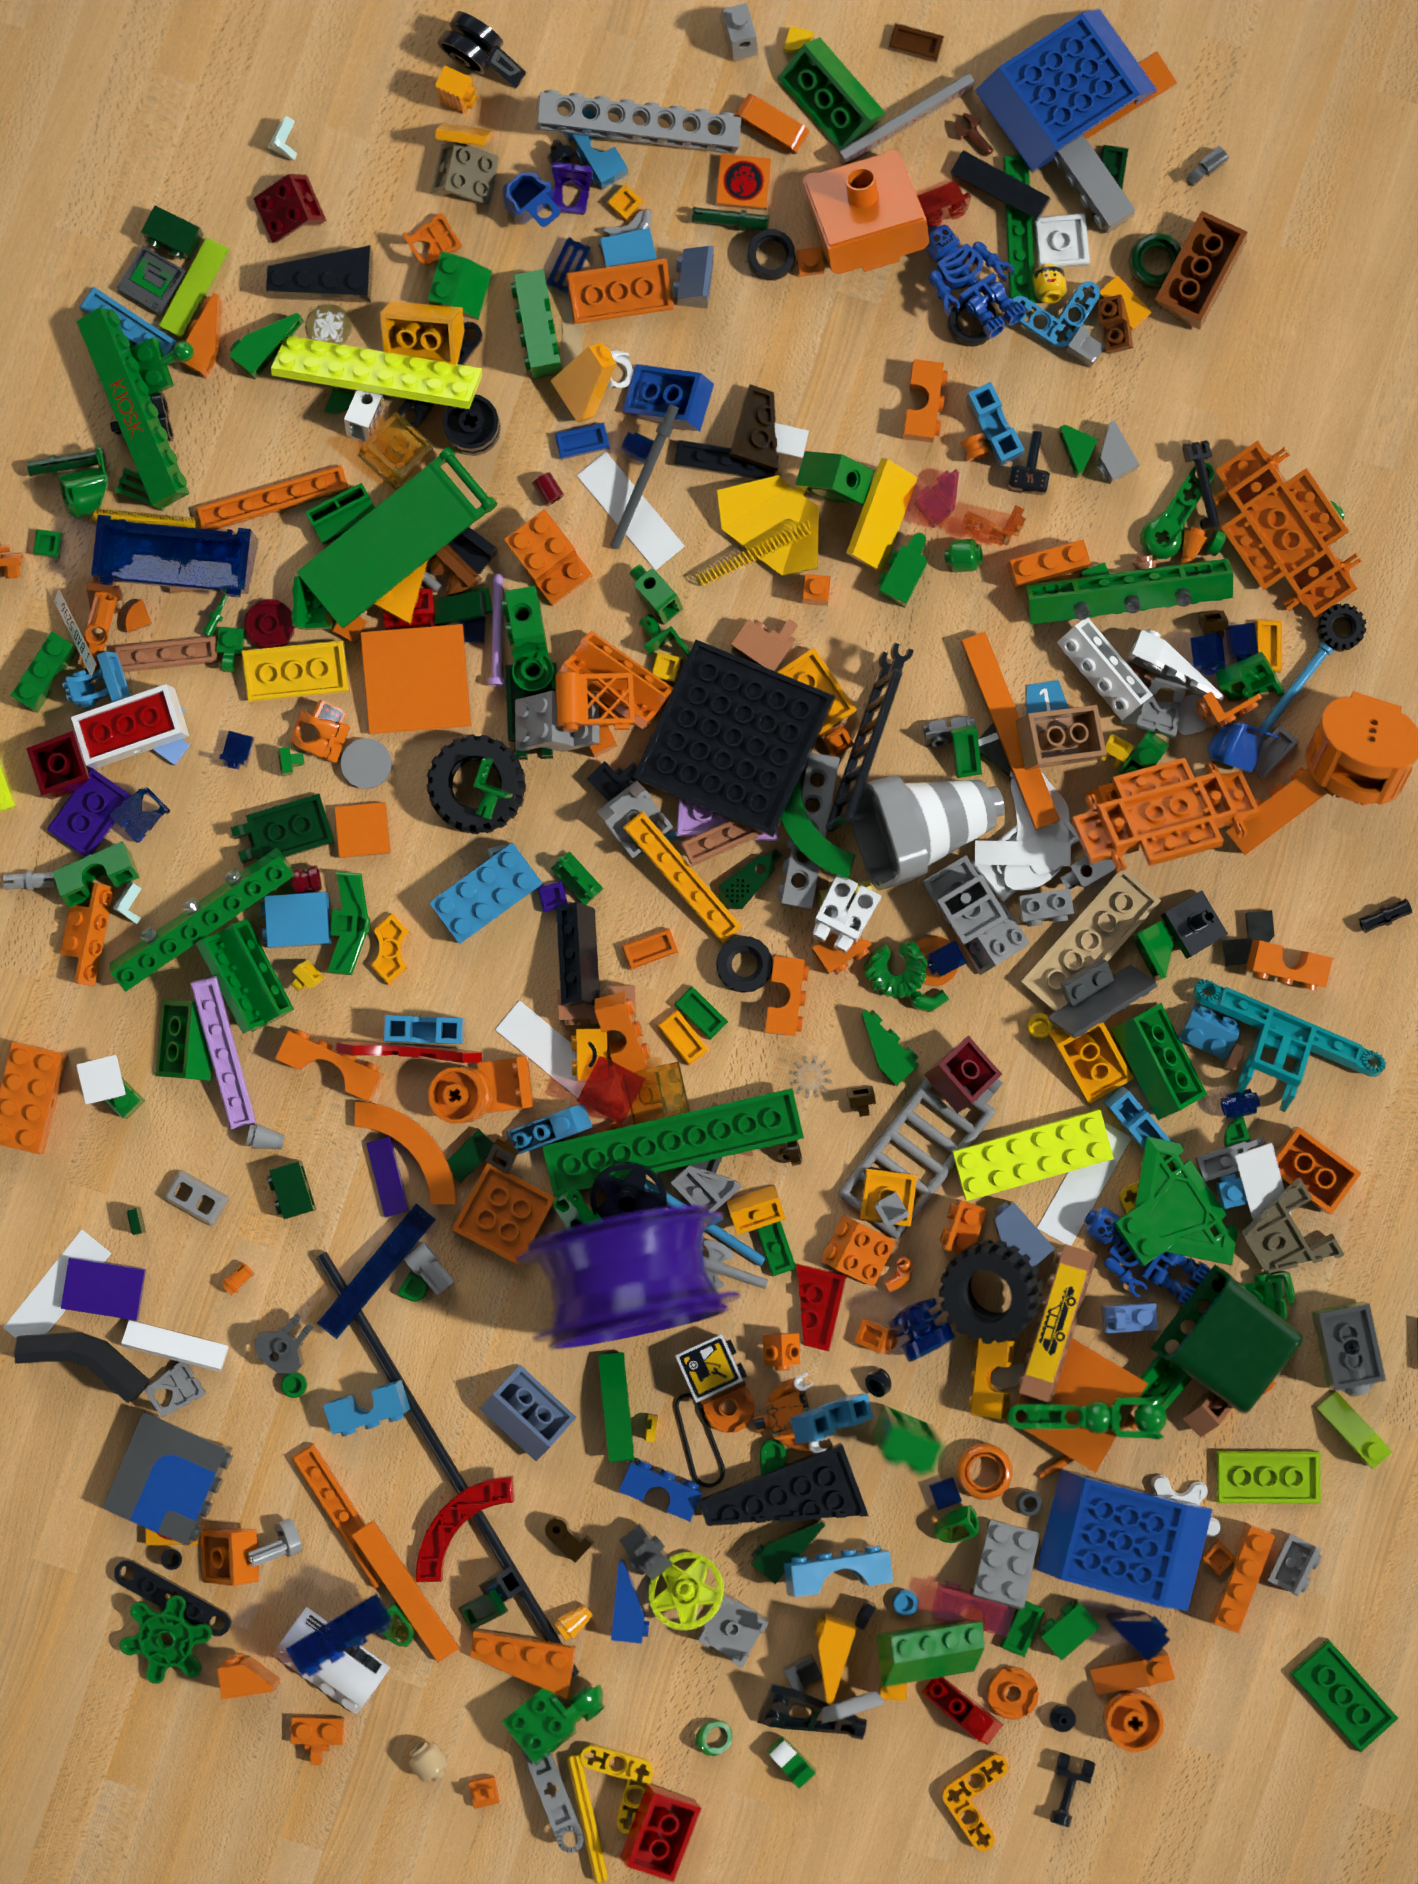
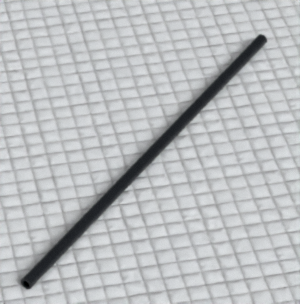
[316,1252,579,1677]

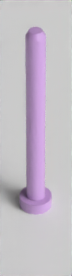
[488,574,506,687]

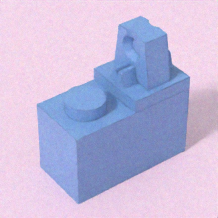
[1101,1302,1158,1333]

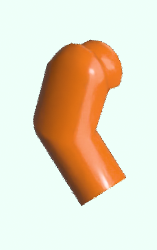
[884,1257,913,1293]

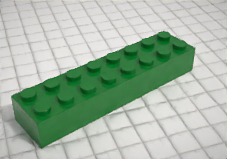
[872,1405,944,1477]

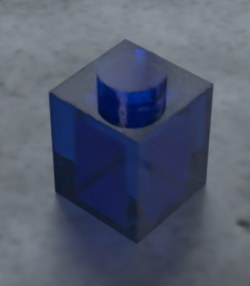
[1225,623,1259,662]
[1190,633,1226,675]
[927,940,967,978]

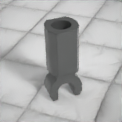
[1186,146,1229,186]

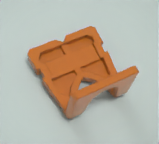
[403,213,462,266]
[290,710,350,763]

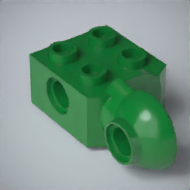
[502,586,554,691]
[502,1685,605,1766]

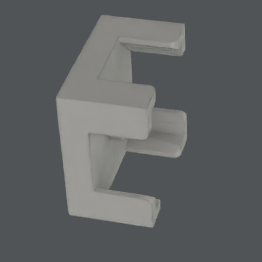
[596,781,673,858]
[697,1592,769,1668]

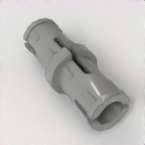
[3,871,57,891]

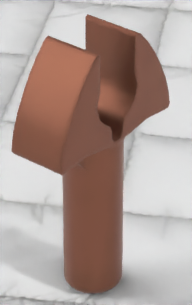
[955,113,993,156]

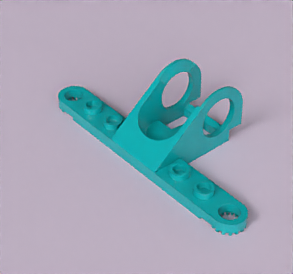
[1193,979,1386,1112]

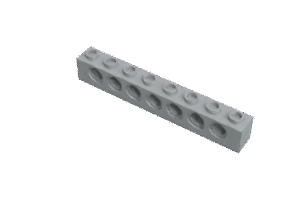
[535,90,741,154]

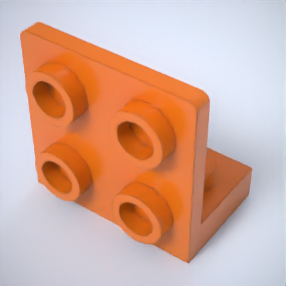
[477,1056,534,1113]
[939,1199,987,1254]

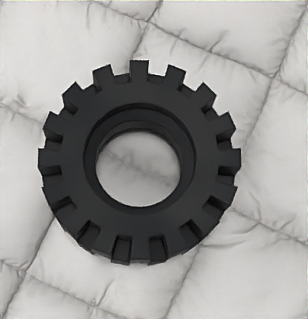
[1317,603,1366,652]

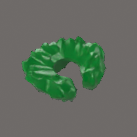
[864,941,928,999]

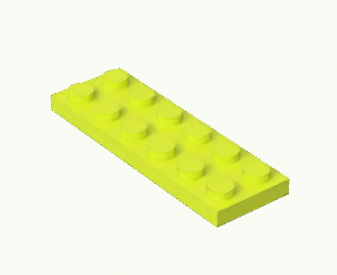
[952,1109,1114,1201]

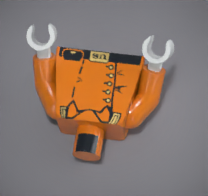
[753,1372,827,1453]

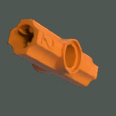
[78,591,117,669]

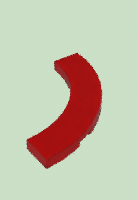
[336,1042,482,1063]
[416,1475,515,1582]

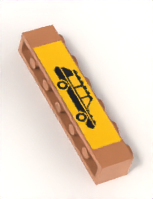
[1017,1244,1097,1404]

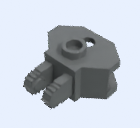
[254,1313,314,1374]
[620,1523,673,1581]

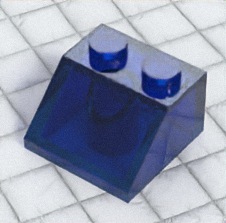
[1106,1613,1170,1662]

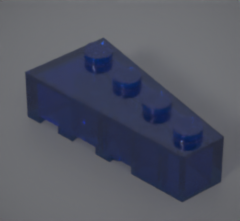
[286,1593,393,1677]

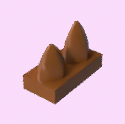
[431,544,482,597]

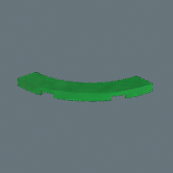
[781,774,856,880]

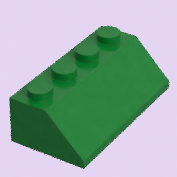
[777,37,886,151]
[1111,1003,1208,1120]
[877,1619,985,1687]

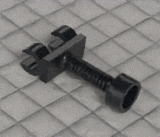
[1050,1752,1095,1827]

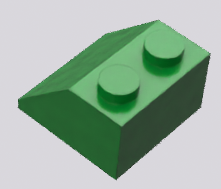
[428,251,492,320]

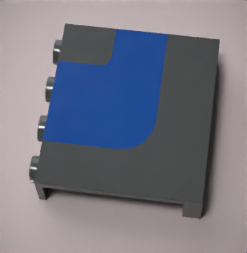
[102,1411,233,1546]

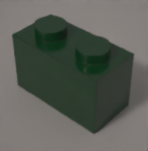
[141,205,204,260]
[267,1161,317,1220]

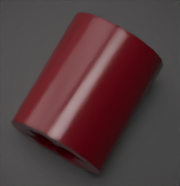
[532,472,565,506]

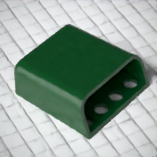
[1150,1264,1303,1413]

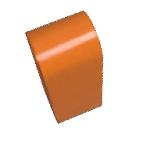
[734,93,810,155]

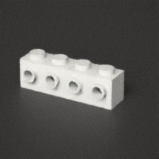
[1057,617,1153,720]

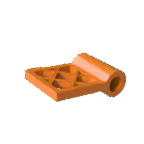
[555,672,635,732]

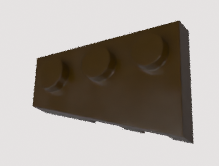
[729,384,779,472]

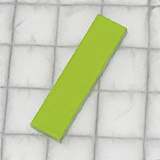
[159,237,230,339]

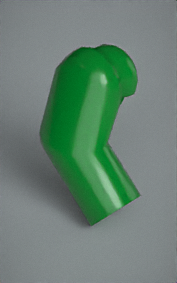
[910,990,949,1012]

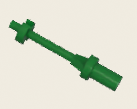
[202,566,243,637]

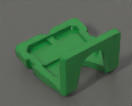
[1241,1278,1288,1320]

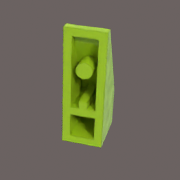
[1316,1391,1392,1469]

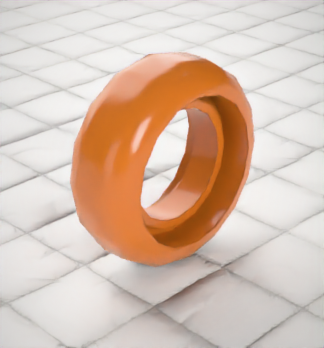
[956,1443,1013,1500]

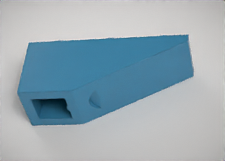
[507,1103,592,1155]

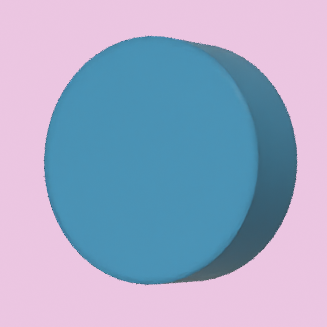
[892,1589,919,1617]

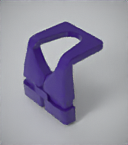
[551,161,593,215]

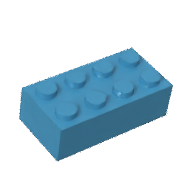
[429,842,543,944]

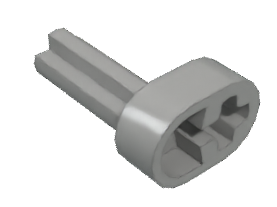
[247,1518,302,1567]

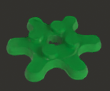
[120,1595,212,1684]

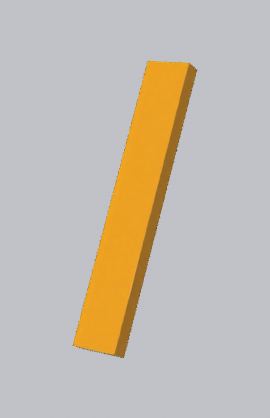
[623,811,742,943]

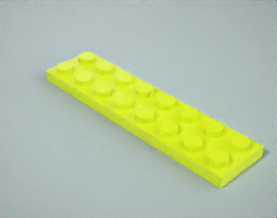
[271,336,482,409]

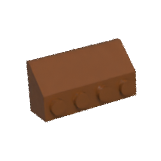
[1155,211,1248,330]

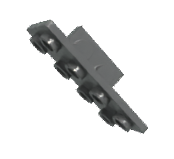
[1048,957,1157,1038]

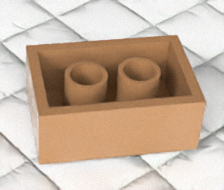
[1015,705,1107,770]

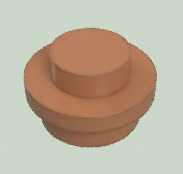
[1132,554,1158,570]

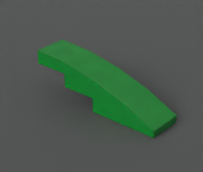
[598,1352,635,1463]

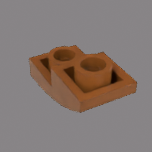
[1097,294,1133,354]

